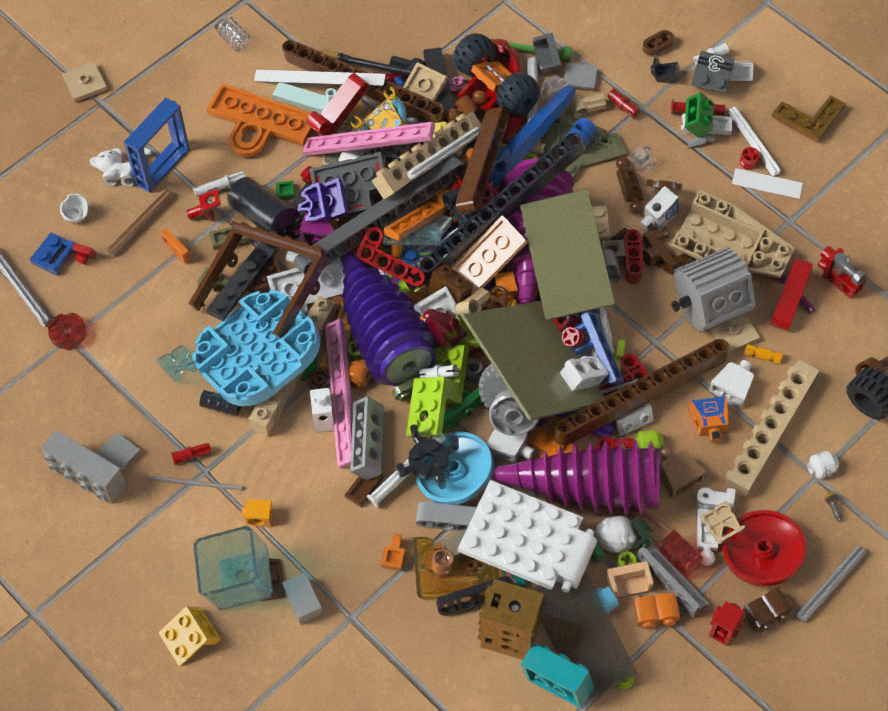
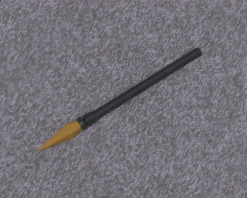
[317,50,413,76]

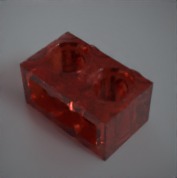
[658,529,703,579]

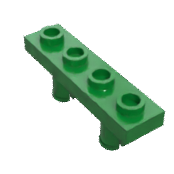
[425,386,484,440]

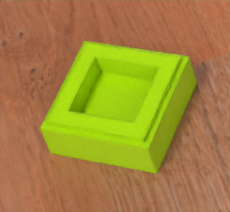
[615,339,626,366]

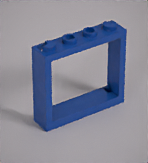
[124,97,190,193]

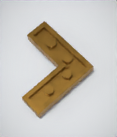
[772,95,846,142]

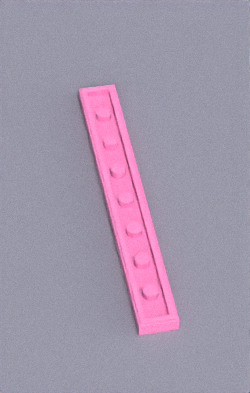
[303,122,435,156]
[325,319,353,468]

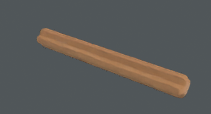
[107,189,173,256]

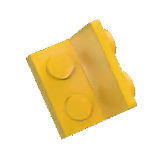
[159,606,221,665]

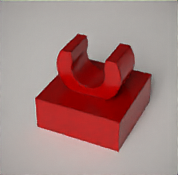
[72,242,97,265]

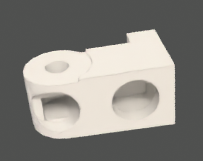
[696,488,735,512]

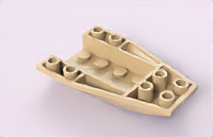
[670,190,795,278]

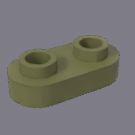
[392,374,424,401]

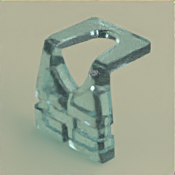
[157,345,197,383]

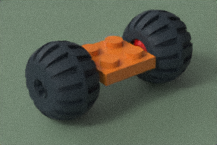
[453,33,540,116]

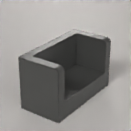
[532,33,561,76]

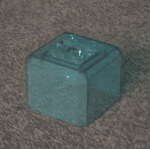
[193,525,273,610]

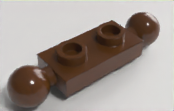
[616,157,644,215]

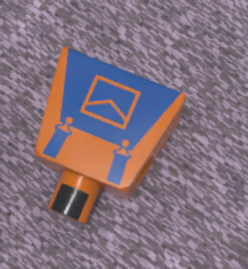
[688,396,729,444]

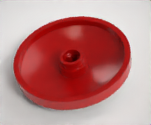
[723,510,806,587]

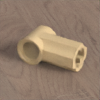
[569,93,606,118]
[455,288,491,319]

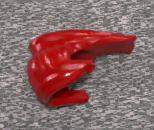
[490,38,520,74]

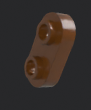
[642,30,674,55]

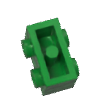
[684,92,714,138]

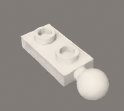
[696,509,718,566]

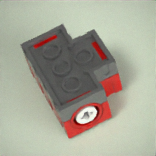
[310,152,389,220]

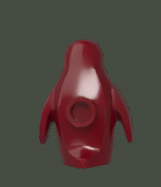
[420,309,468,348]

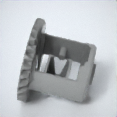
[479,364,539,436]

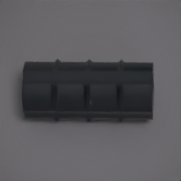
[199,390,242,416]

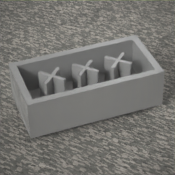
[41,430,126,503]

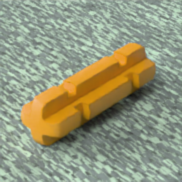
[745,344,783,363]

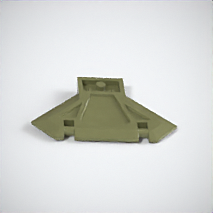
[540,114,628,179]

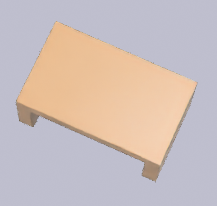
[606,561,653,598]

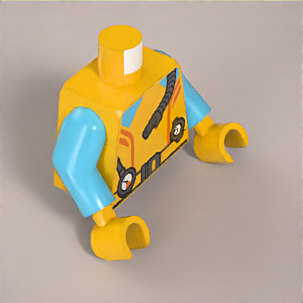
[350,87,407,131]

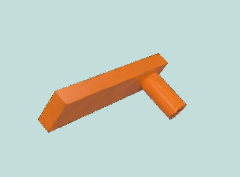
[384,201,444,257]

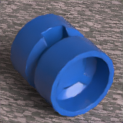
[565,118,598,149]

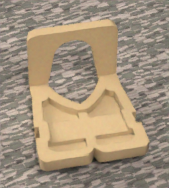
[699,501,745,544]

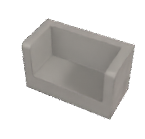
[282,573,323,625]

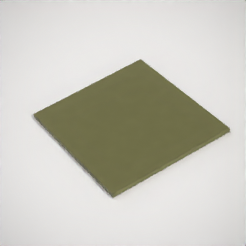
[462,301,605,421]

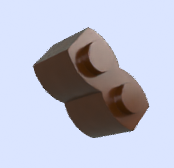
[743,587,793,632]

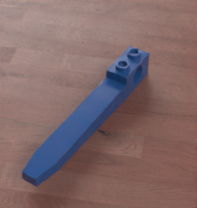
[489,86,576,188]

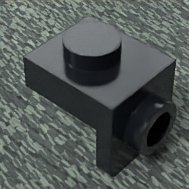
[650,58,680,82]

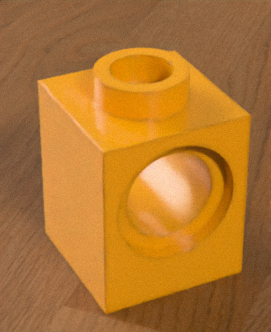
[242,499,273,527]

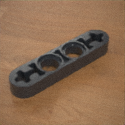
[436,576,514,616]

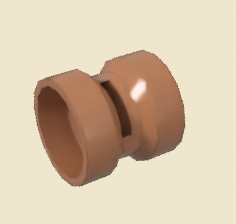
[431,549,453,578]

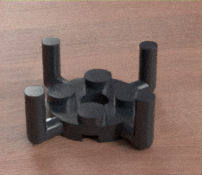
[396,424,459,489]

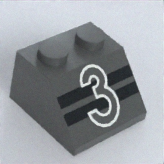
[691,51,735,93]

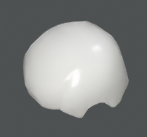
[60,194,88,223]

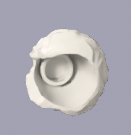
[595,515,637,553]

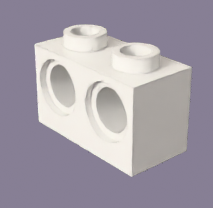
[560,355,609,391]

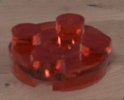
[48,313,88,351]

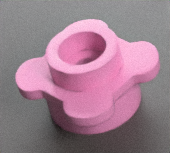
[448,75,466,93]

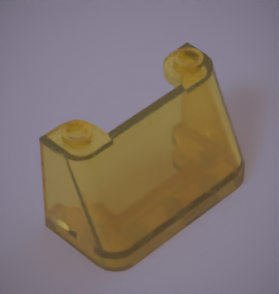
[413,537,499,600]

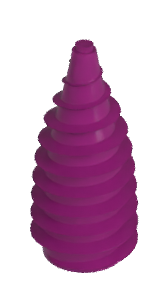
[502,158,575,304]
[493,440,660,517]

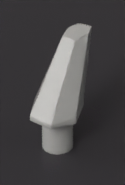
[688,134,715,148]

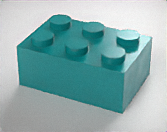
[521,643,594,709]

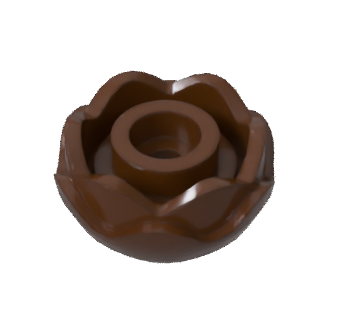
[307,369,330,390]

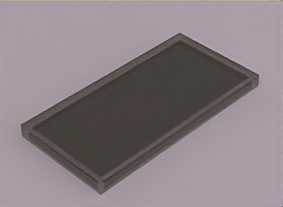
[531,569,638,700]

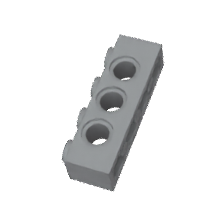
[350,396,384,480]

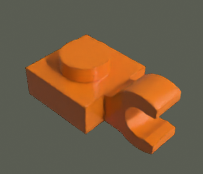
[381,533,405,571]

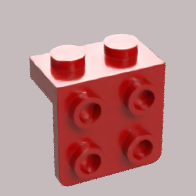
[457,75,498,112]

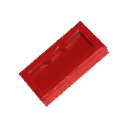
[502,115,526,144]

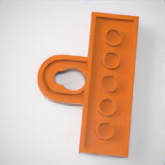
[207,83,312,157]

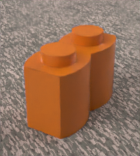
[633,593,680,629]

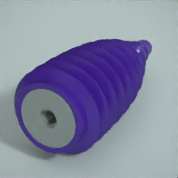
[340,251,437,386]

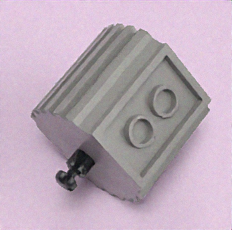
[671,248,756,332]

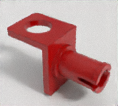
[186,189,221,221]

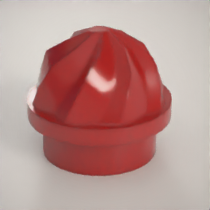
[300,166,312,184]

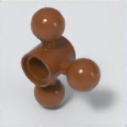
[445,90,487,122]

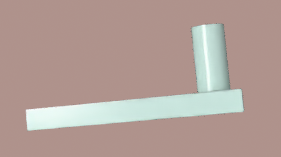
[272,82,336,114]

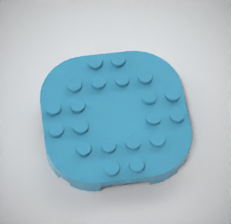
[193,290,320,406]

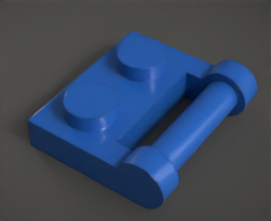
[29,232,75,275]

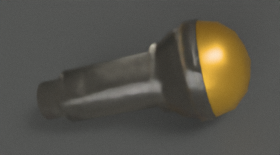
[825,492,843,522]

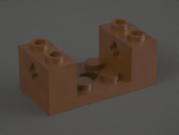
[427,263,508,304]

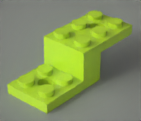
[406,345,469,437]

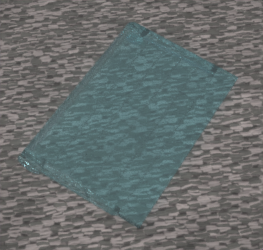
[383,225,441,246]

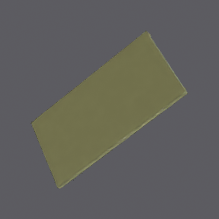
[520,189,615,321]

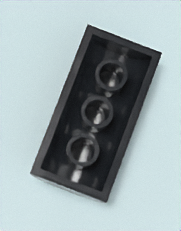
[227,177,300,233]

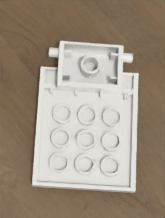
[458,480,597,593]

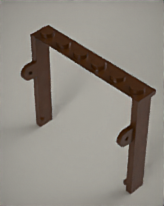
[188,221,329,340]

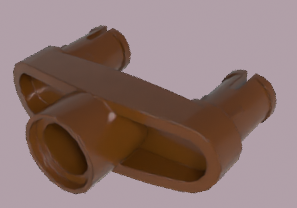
[642,226,691,273]

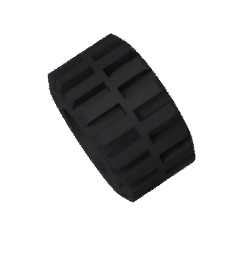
[846,368,888,420]

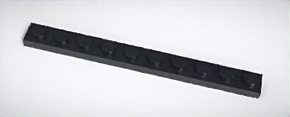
[207,183,312,321]

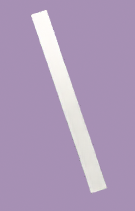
[254,70,385,85]

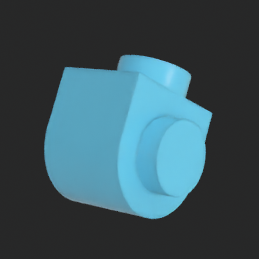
[592,586,619,615]

